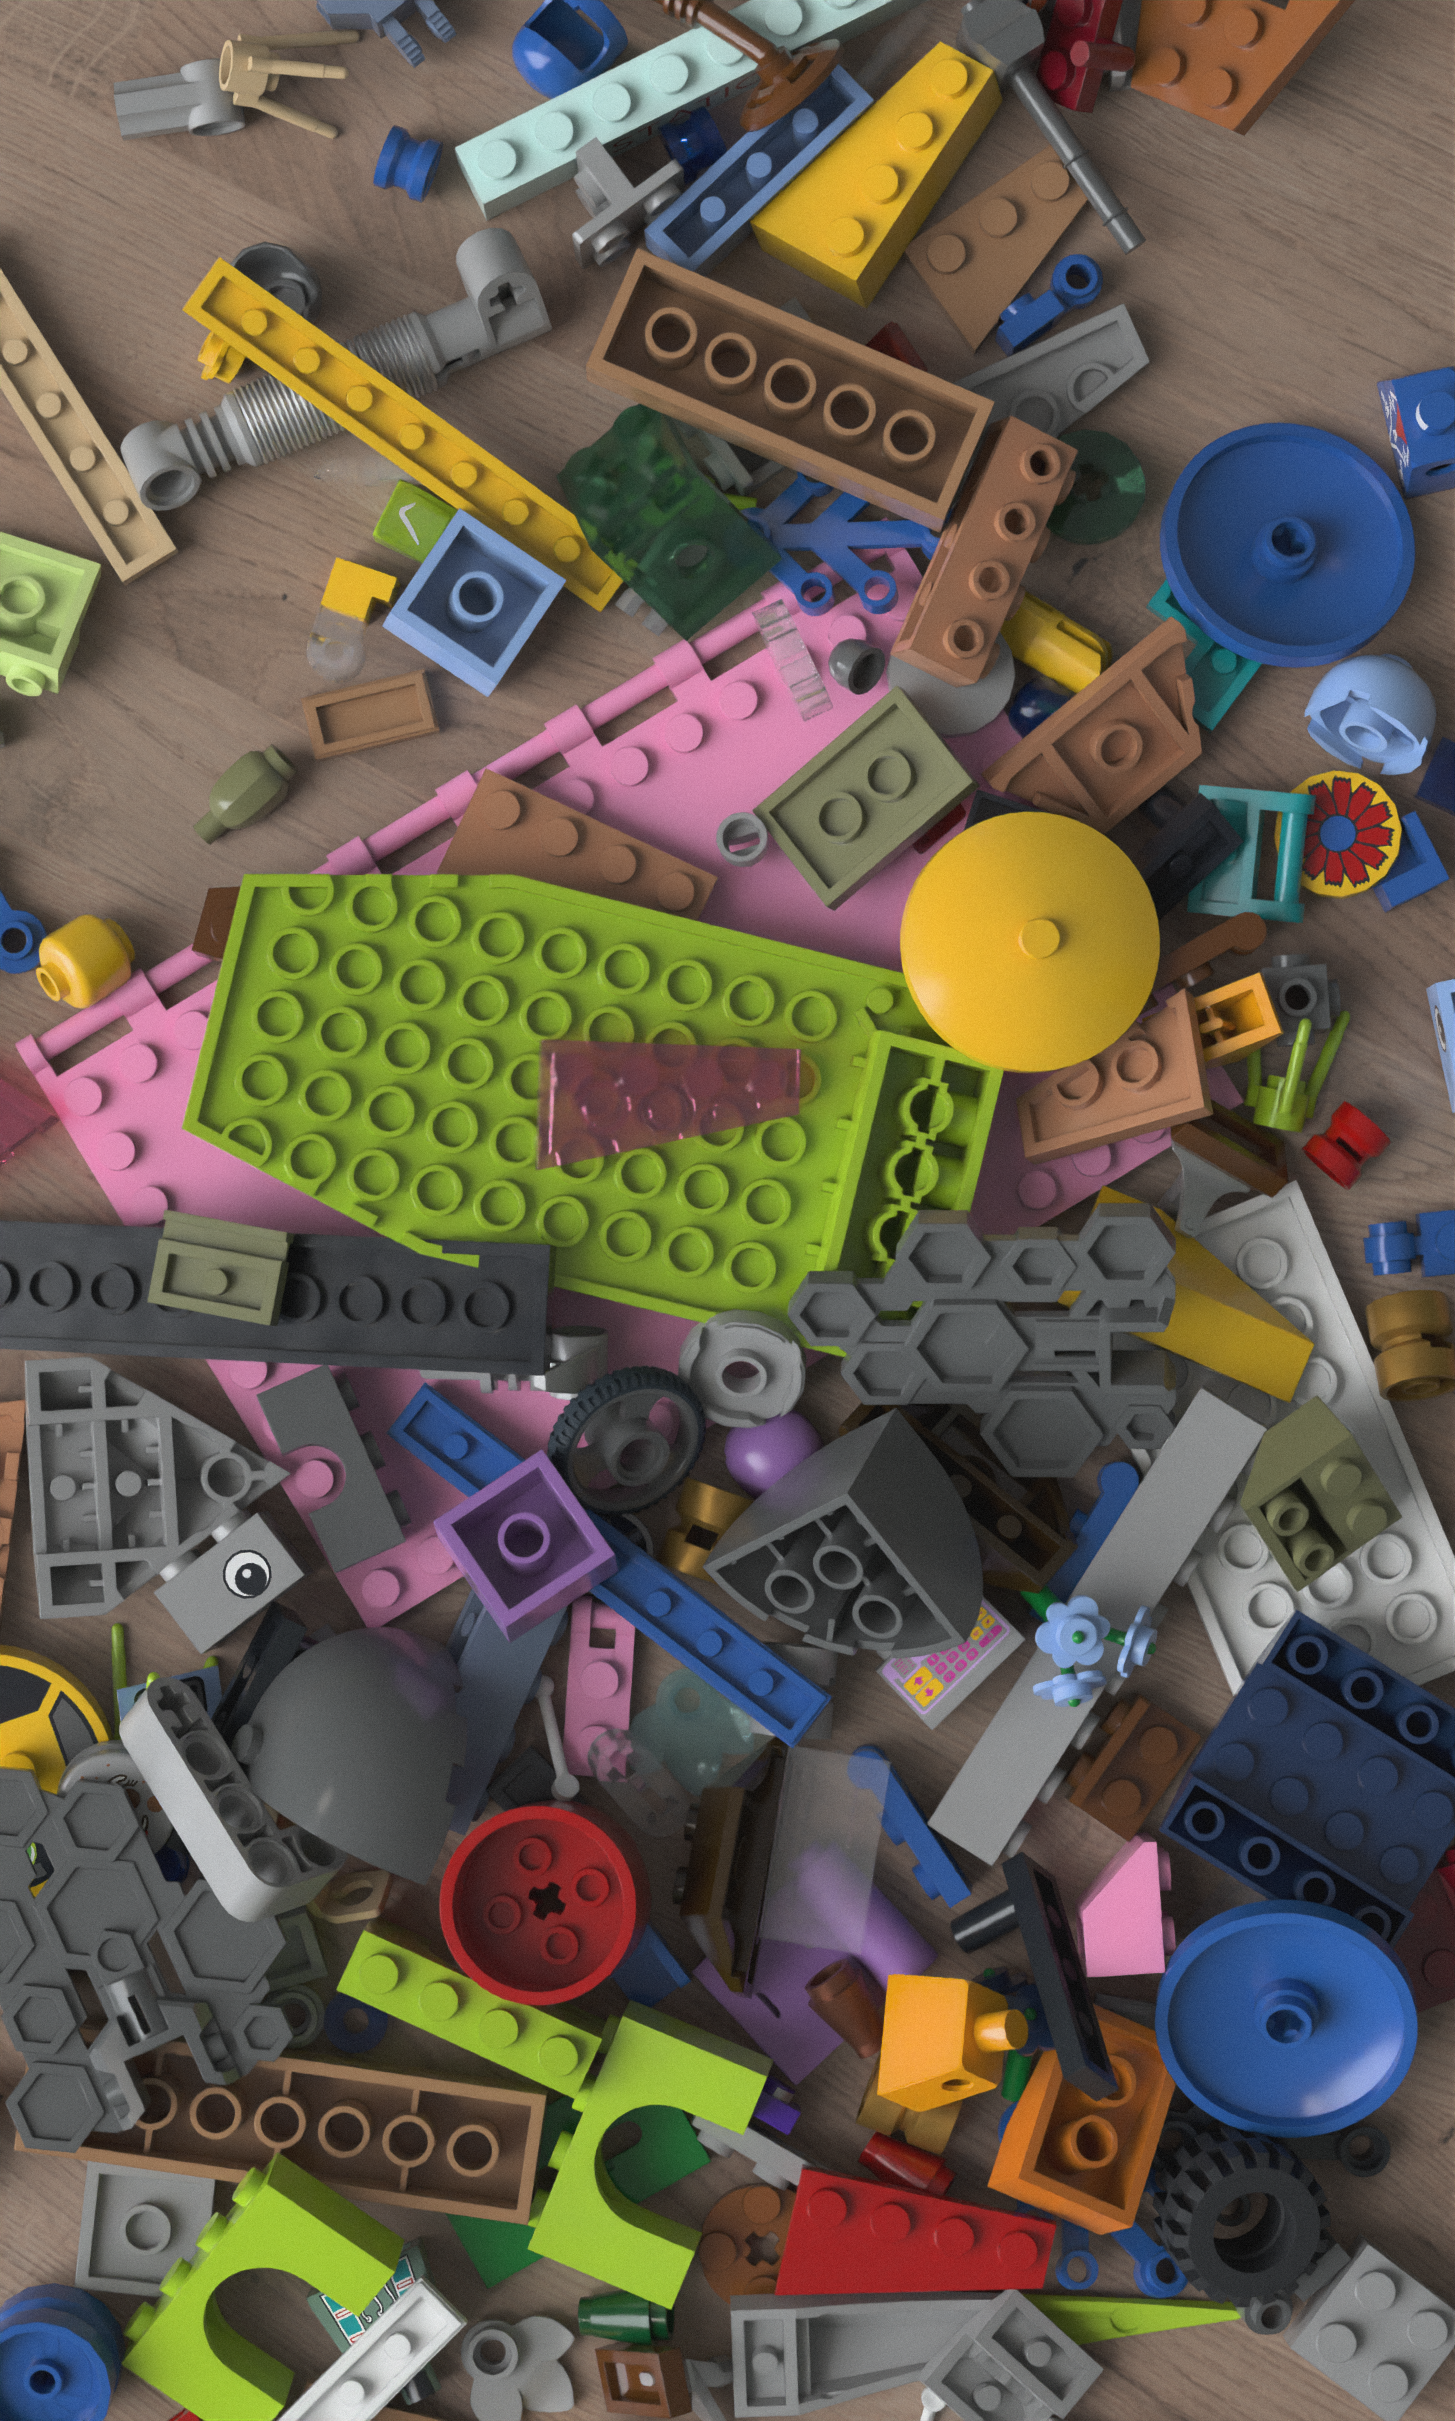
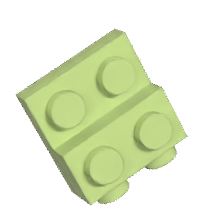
[0,532,101,696]

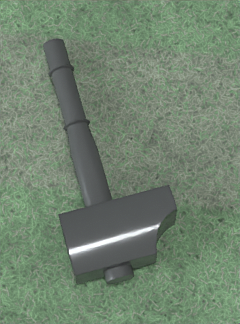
[956,0,1146,255]

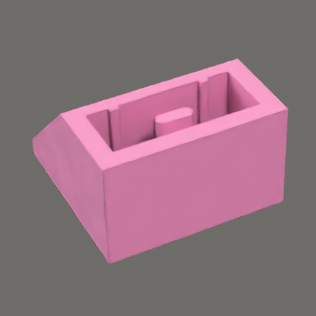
[1075,1832,1176,1977]

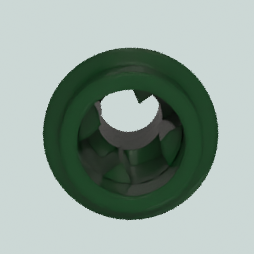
[578,2289,675,2346]

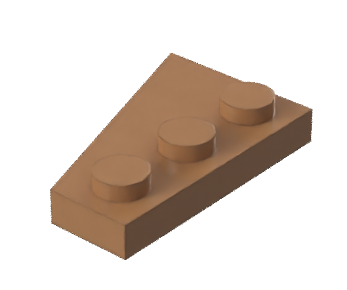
[902,145,1089,356]

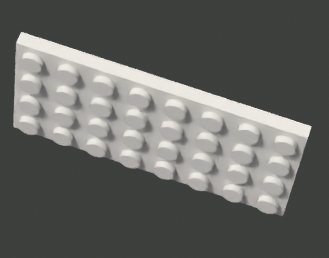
[1113,1180,1455,1696]

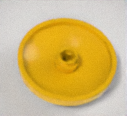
[900,812,1160,1073]

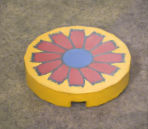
[1274,770,1402,899]

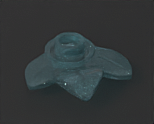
[627,1668,754,1797]

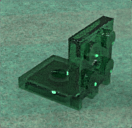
[556,403,782,641]

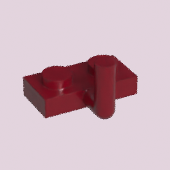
[1036,0,1136,113]

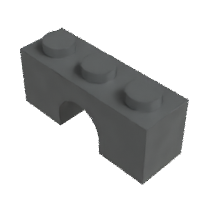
[256,1365,412,1574]

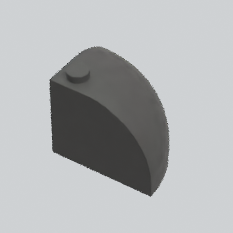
[703,1408,983,1658]
[231,1627,467,1886]

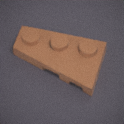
[1016,988,1213,1165]

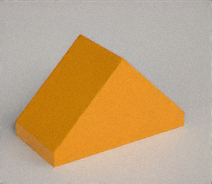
[1142,972,1284,1069]

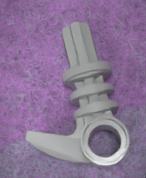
[419,1325,608,1400]

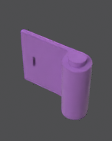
[691,1839,938,2086]

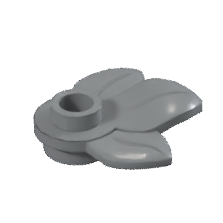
[461,2316,575,2421]

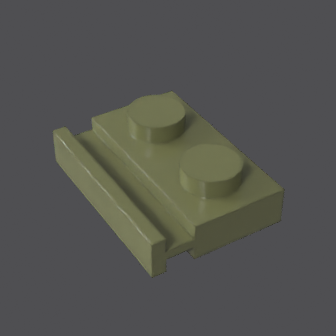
[147,1210,295,1326]

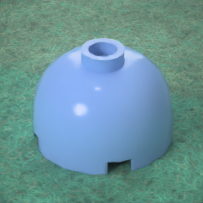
[1304,654,1436,775]

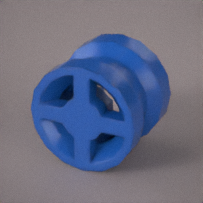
[373,125,443,203]

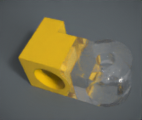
[306,557,401,684]

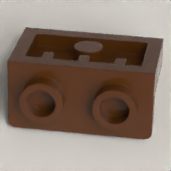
[1063,1692,1202,1842]

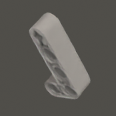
[119,1677,347,1922]

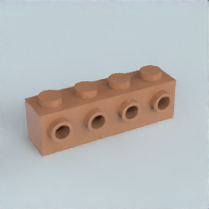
[890,416,1078,688]

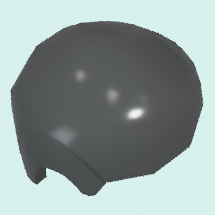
[230,242,322,324]

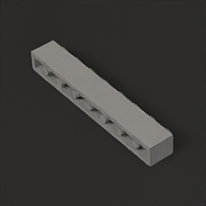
[927,1385,1268,1866]

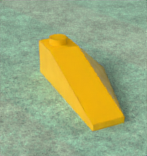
[1052,1185,1315,1403]

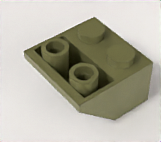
[1240,1395,1402,1592]

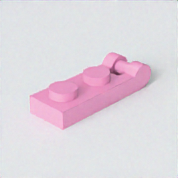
[563,1595,636,1778]

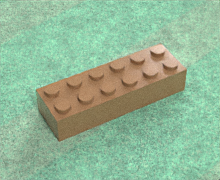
[586,248,995,533]

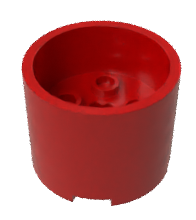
[439,1800,652,2005]

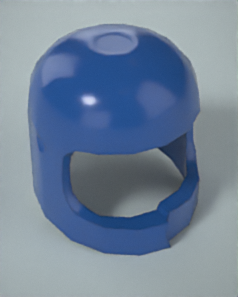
[512,0,628,100]

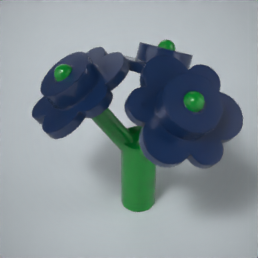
[971,1967,1055,2102]

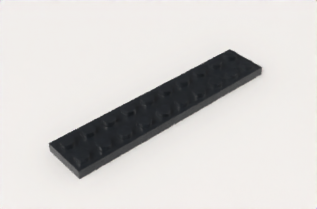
[0,1220,556,1376]

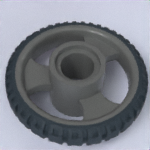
[547,1366,706,1518]

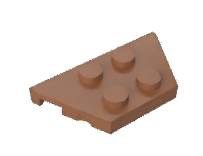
[981,616,1202,835]

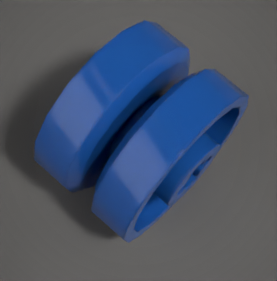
[0,2283,126,2421]

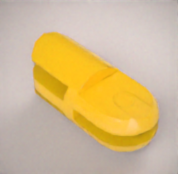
[1000,591,1114,694]

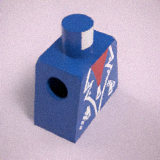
[1377,366,1455,500]

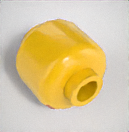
[36,914,135,1009]

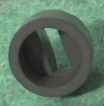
[828,638,885,695]

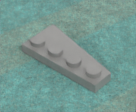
[943,303,1150,527]

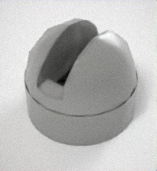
[716,812,769,867]

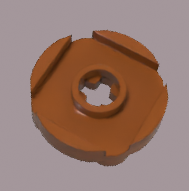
[698,2183,796,2304]

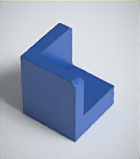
[1372,811,1450,913]
[608,1919,692,2008]

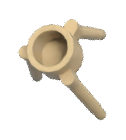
[219,30,360,139]

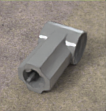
[113,58,245,141]

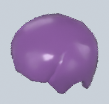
[724,1409,825,1500]

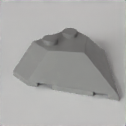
[25,1357,291,1619]

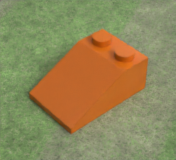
[987,2004,1176,2235]

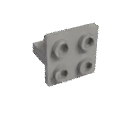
[572,137,685,269]

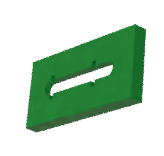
[445,2095,711,2289]

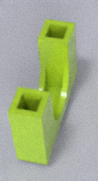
[336,1916,606,2099]
[527,1999,774,2310]
[121,2153,404,2421]

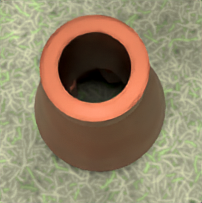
[805,1959,884,2059]

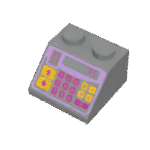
[875,1596,1026,1730]

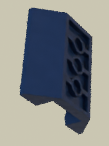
[1158,1609,1455,1949]

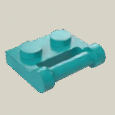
[1187,785,1316,923]

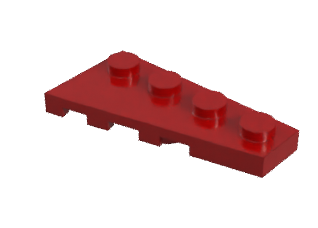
[775,2164,1057,2295]

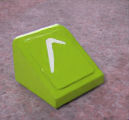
[373,479,458,564]

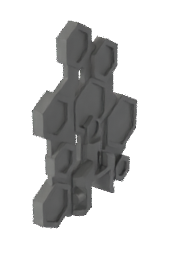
[787,1203,1176,1477]
[0,1766,295,2153]

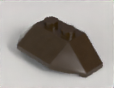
[838,1403,1078,1594]
[672,1736,797,1999]

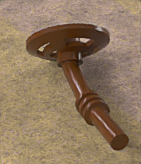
[653,0,844,132]

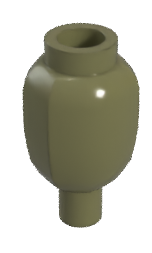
[193,744,298,845]

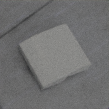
[915,2289,1104,2421]

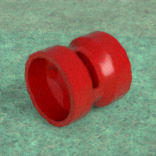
[1301,1101,1392,1191]

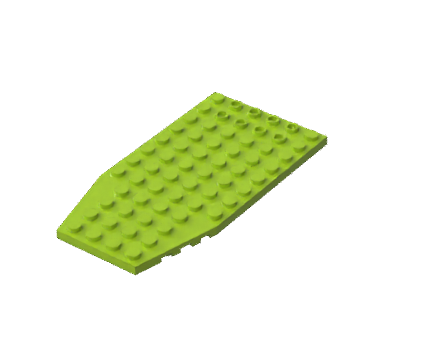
[181,874,1004,1357]

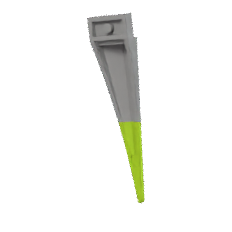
[730,2291,1241,2418]

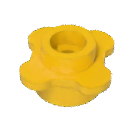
[197,331,246,384]

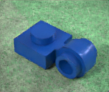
[995,254,1103,357]
[1363,1210,1455,1278]

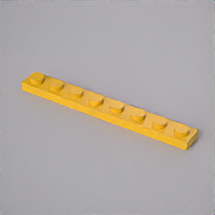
[182,257,637,613]

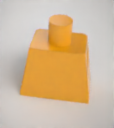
[877,1974,1028,2112]

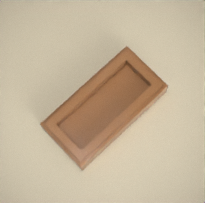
[301,669,440,762]

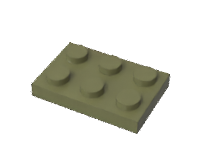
[752,686,980,911]

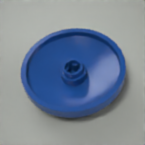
[1160,423,1415,668]
[1155,1900,1418,2138]

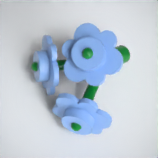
[1020,1585,1157,1707]

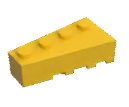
[750,41,1003,309]

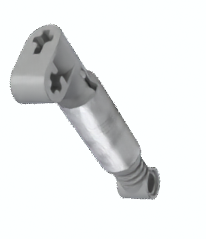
[120,228,552,511]

